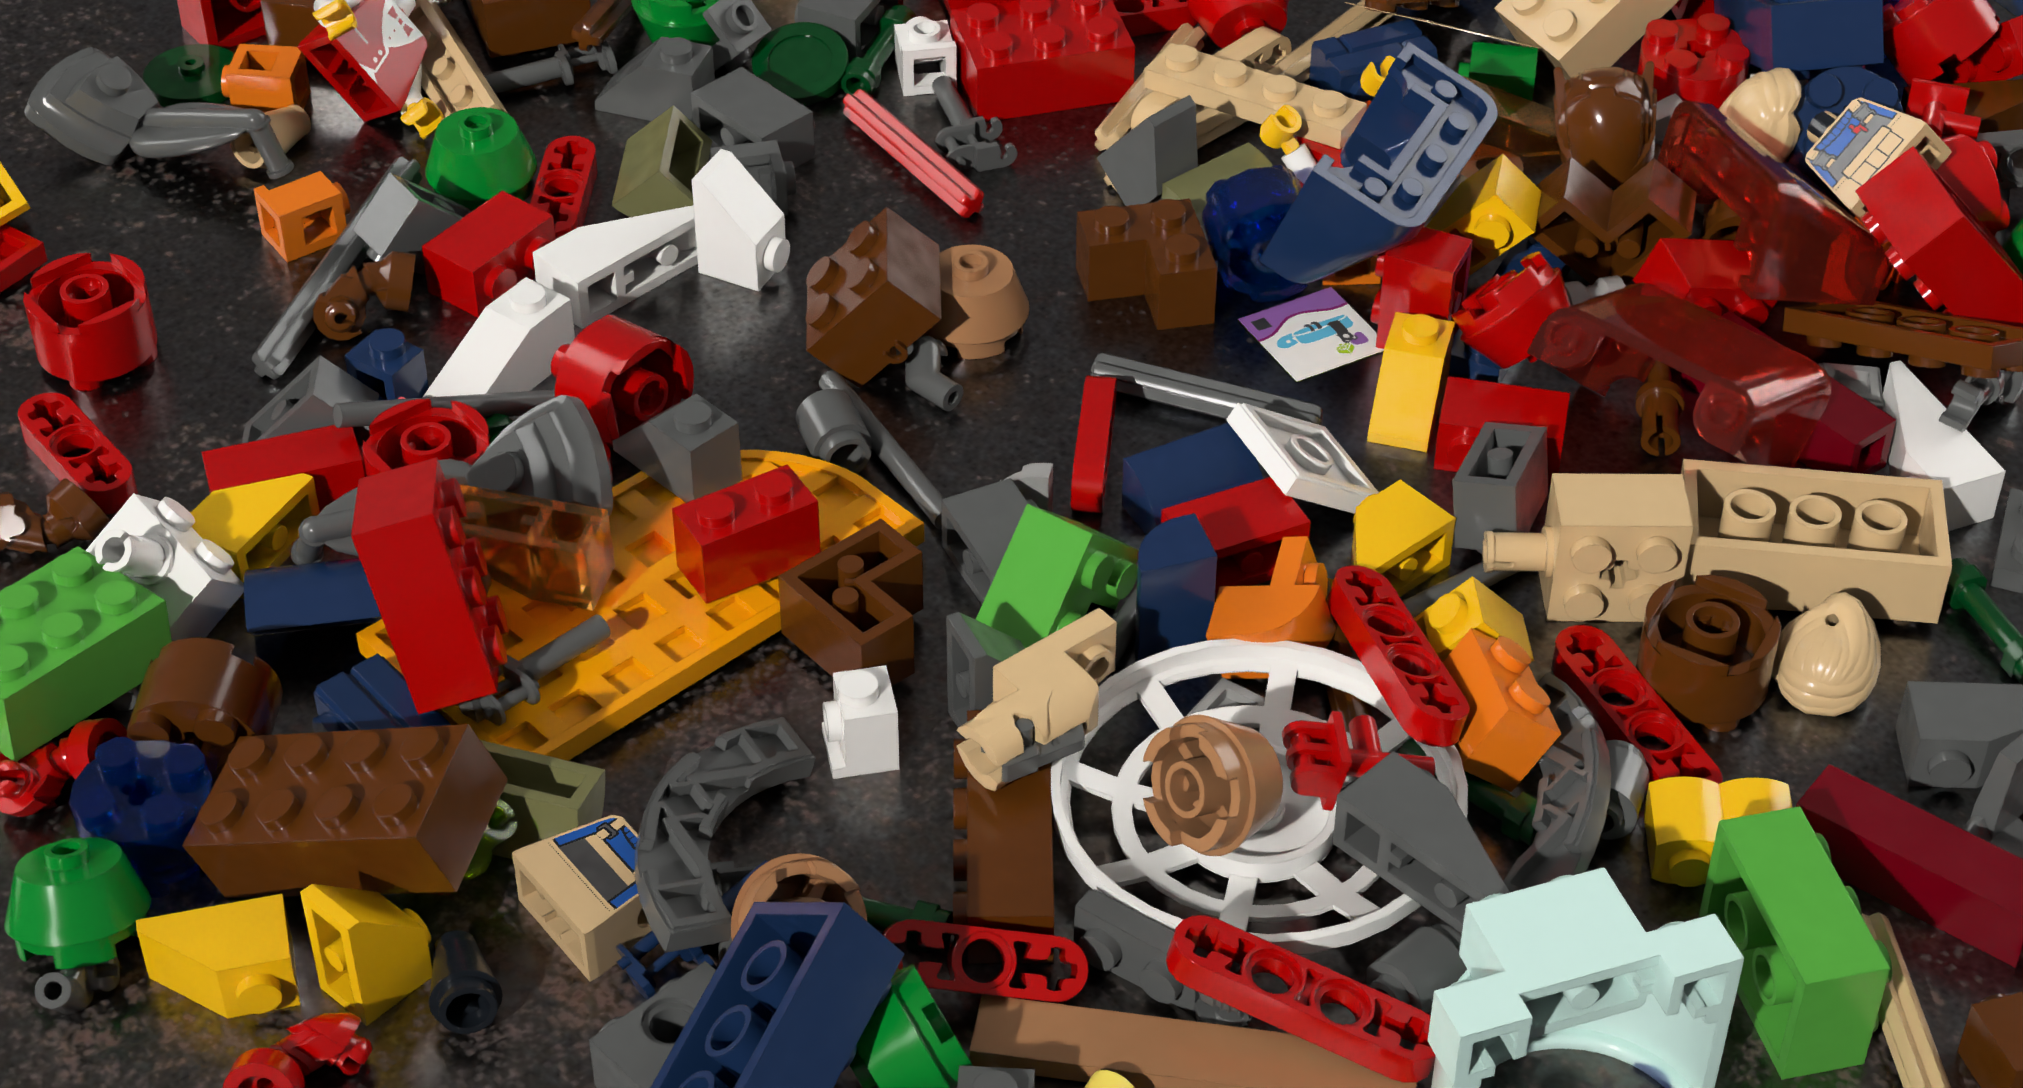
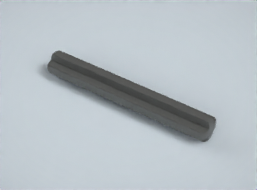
[1091,353,1323,425]

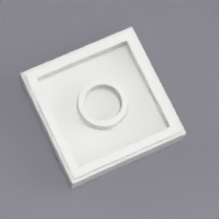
[1226,403,1379,514]

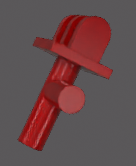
[1905,78,1982,140]
[1282,711,1435,811]

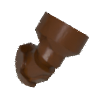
[313,251,416,341]
[0,478,110,554]

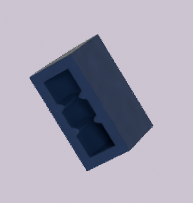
[1122,423,1263,535]
[1135,513,1217,662]
[244,558,382,635]

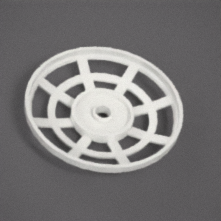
[1051,639,1468,955]

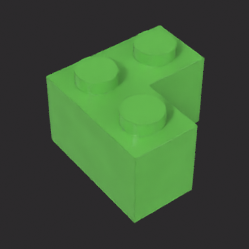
[976,504,1139,648]

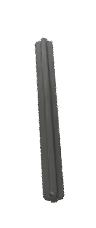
[252,156,423,380]

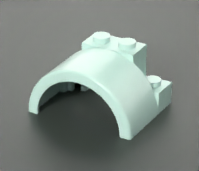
[1427,867,1744,1088]

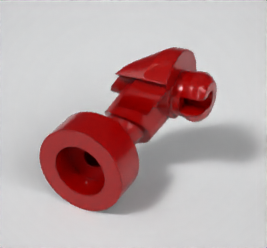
[0,718,133,817]
[223,1012,373,1088]

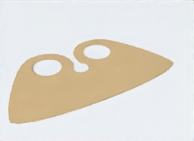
[1345,2,1541,49]

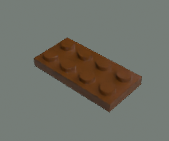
[1783,297,2023,378]

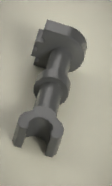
[1939,370,2023,432]

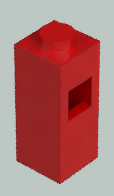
[201,425,367,512]

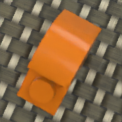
[1206,536,1336,679]

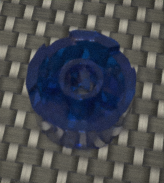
[1201,165,1308,302]
[69,737,214,898]

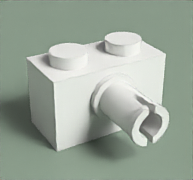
[86,493,244,641]

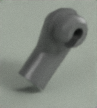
[905,335,963,411]
[34,957,120,1014]

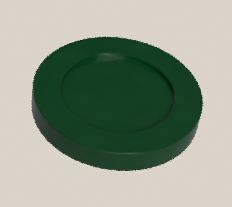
[752,22,849,106]
[143,44,234,107]

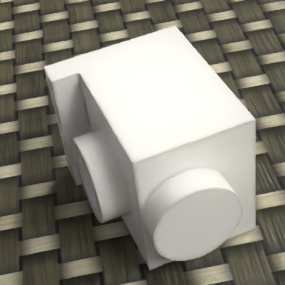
[894,16,957,96]
[822,665,900,779]

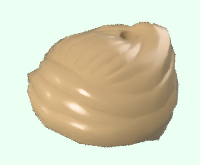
[1708,67,1801,165]
[1771,592,1881,717]

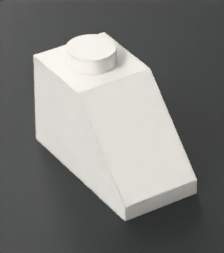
[692,149,790,292]

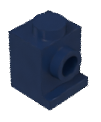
[344,328,430,400]

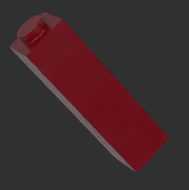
[1681,311,1896,474]
[1796,764,2023,968]

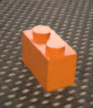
[1443,628,1561,792]

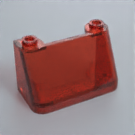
[1658,100,1889,306]
[1527,282,1832,468]

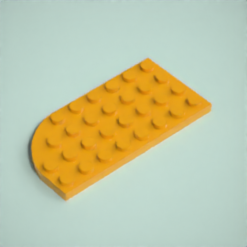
[356,450,925,761]

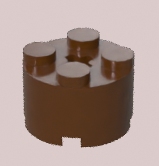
[1636,575,1781,732]
[127,638,283,791]

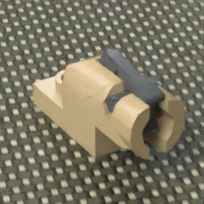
[956,608,1117,791]

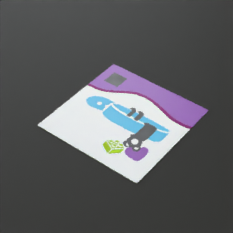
[1238,287,1384,382]

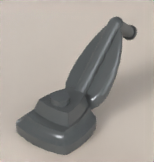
[24,47,294,179]
[291,395,613,565]

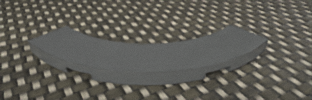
[1503,673,1611,892]
[635,717,816,953]

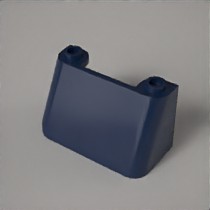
[1259,41,1498,284]

